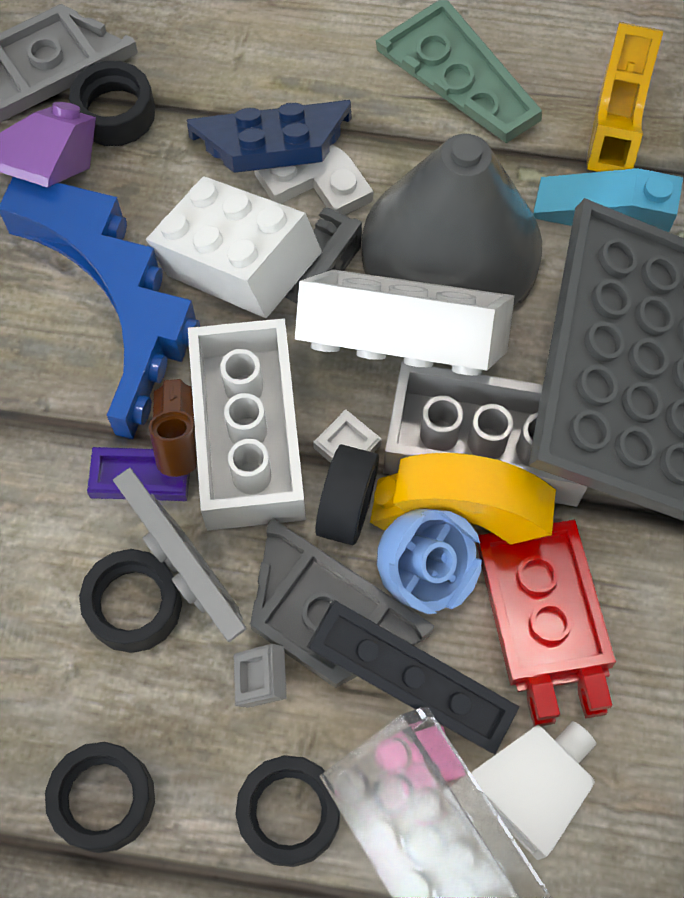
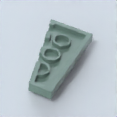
[375,0,542,143]

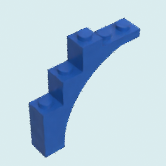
[0,177,200,439]

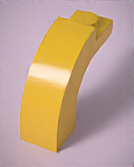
[587,22,664,172]
[370,453,556,544]

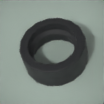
[69,61,155,146]
[315,444,379,546]
[79,549,182,653]
[45,742,155,853]
[235,755,341,867]

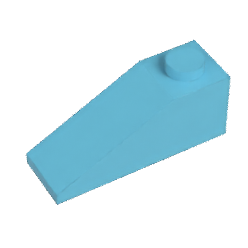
[533,168,683,232]

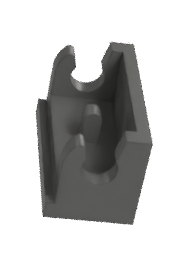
[285,207,362,304]

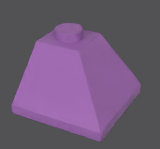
[0,102,96,187]

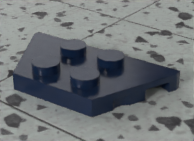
[187,100,352,173]

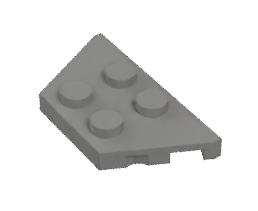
[0,4,138,122]
[113,467,247,642]

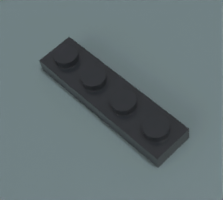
[307,600,520,755]

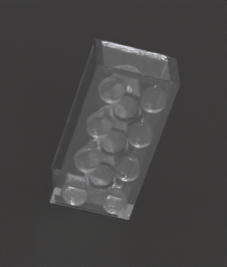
[319,706,552,898]

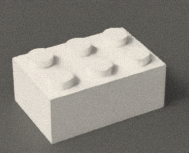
[146,176,322,318]

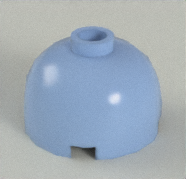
[377,509,482,614]

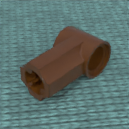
[148,379,198,477]

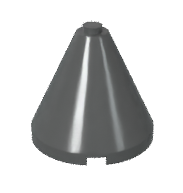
[362,134,542,306]

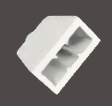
[463,721,596,861]

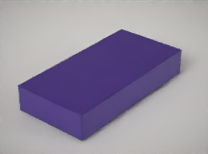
[87,447,190,501]

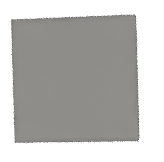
[234,644,287,708]

